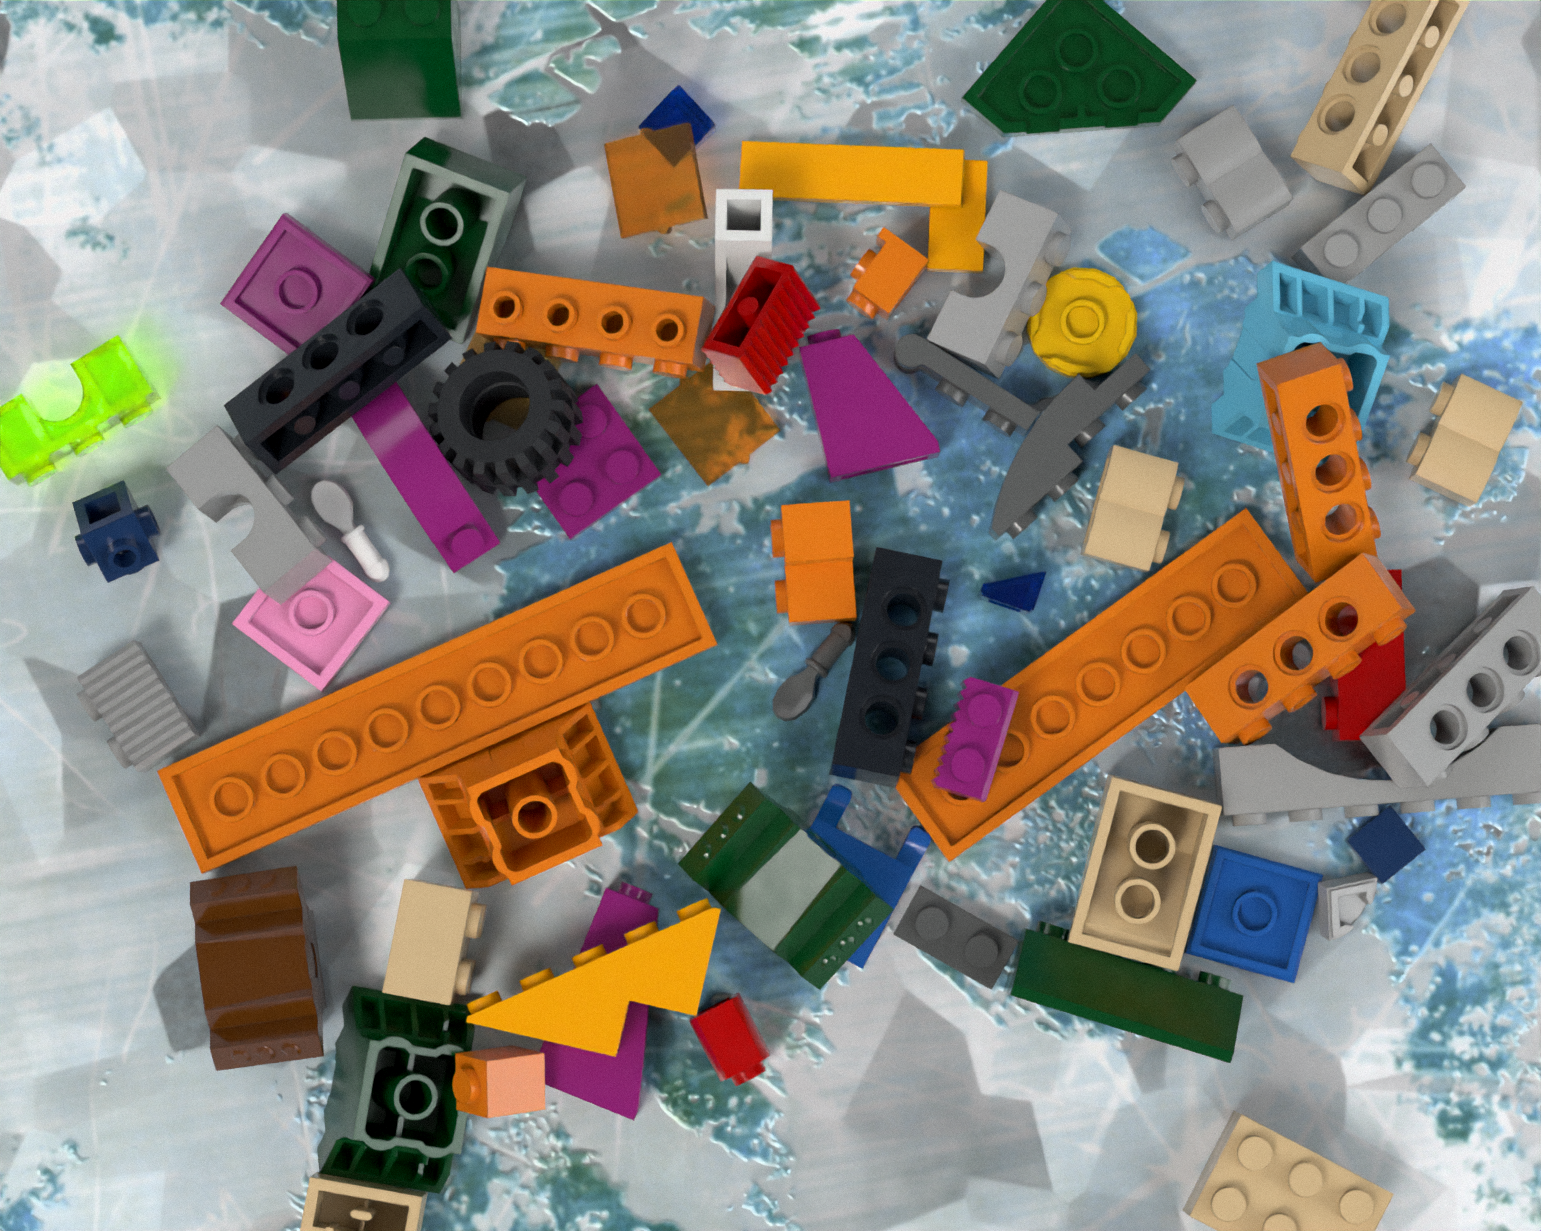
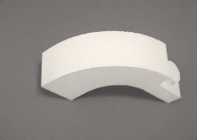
[713,189,773,391]

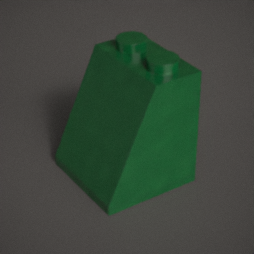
[337,0,462,122]

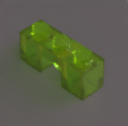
[0,335,161,487]

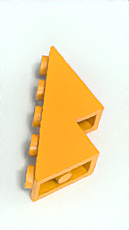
[466,898,721,1057]

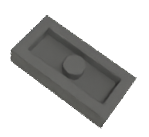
[893,885,1019,990]

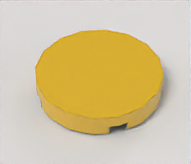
[1026,267,1137,379]

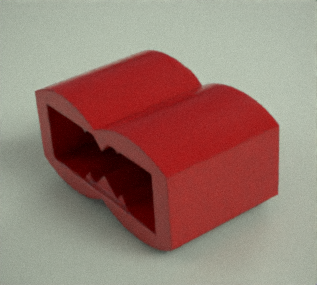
[688,992,770,1086]

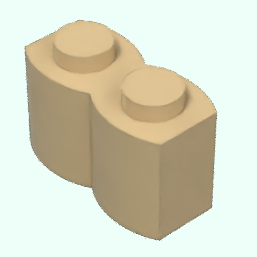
[1406,373,1523,507]
[1080,445,1185,573]

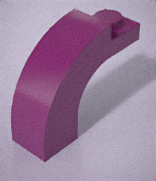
[351,382,500,573]

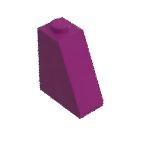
[799,329,940,483]

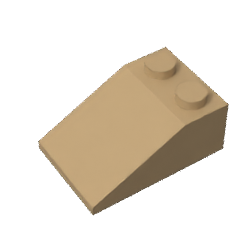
[1068,774,1222,971]

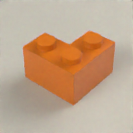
[770,500,857,626]

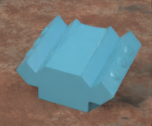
[1211,261,1390,467]

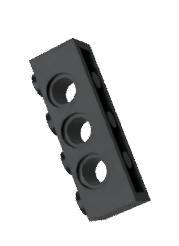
[224,268,453,475]
[829,547,950,788]

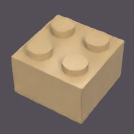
[382,879,487,1005]

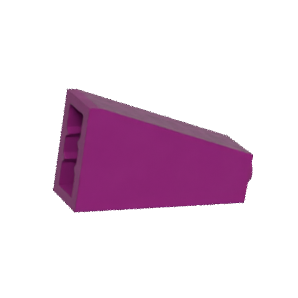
[539,881,660,1121]

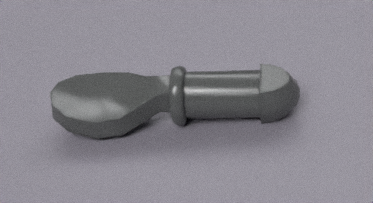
[773,622,856,721]

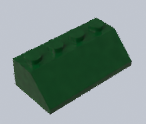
[1003,921,1244,1063]

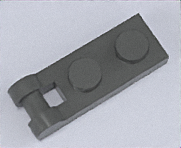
[893,334,1039,437]

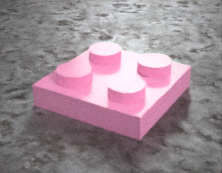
[232,556,391,692]

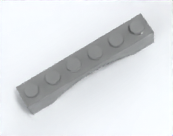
[1212,724,1541,826]

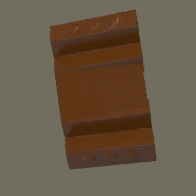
[190,865,327,1071]

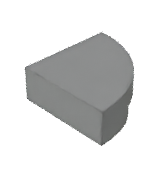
[1318,872,1377,941]

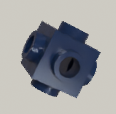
[72,480,161,583]

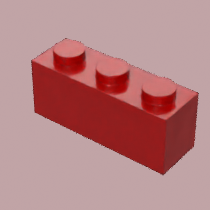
[1318,569,1406,742]

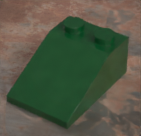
[367,137,527,344]

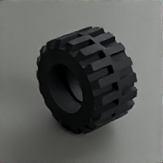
[428,341,583,496]

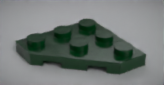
[961,0,1197,138]

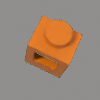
[846,227,929,321]

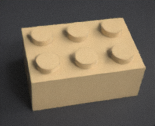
[1182,1110,1394,1231]

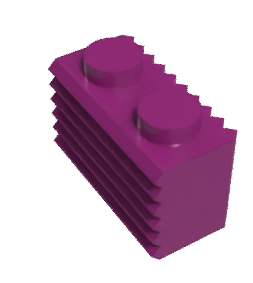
[930,677,1019,802]

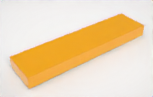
[739,141,965,208]

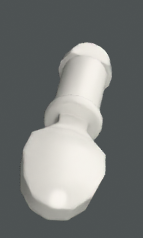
[311,479,390,583]

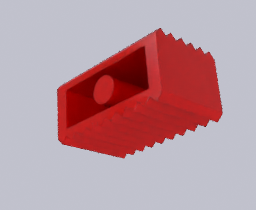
[700,256,820,395]

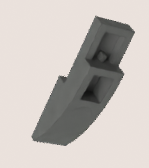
[988,353,1151,541]

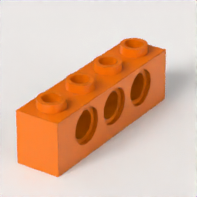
[1256,342,1381,583]
[1184,553,1416,746]

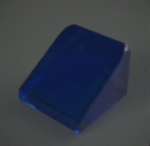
[638,85,716,169]
[977,571,1046,615]

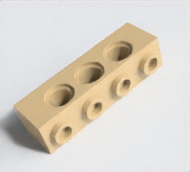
[1290,0,1470,196]

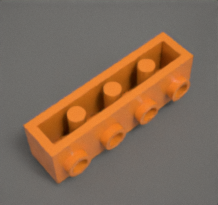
[476,267,715,379]

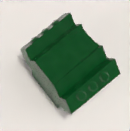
[678,782,894,990]
[317,986,475,1194]

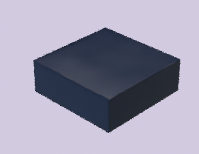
[1344,805,1426,884]

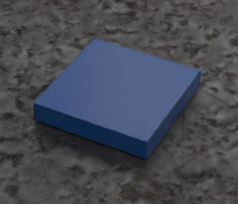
[1184,845,1323,983]

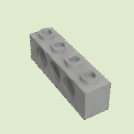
[1359,586,1541,788]

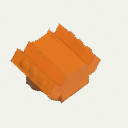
[418,702,639,889]

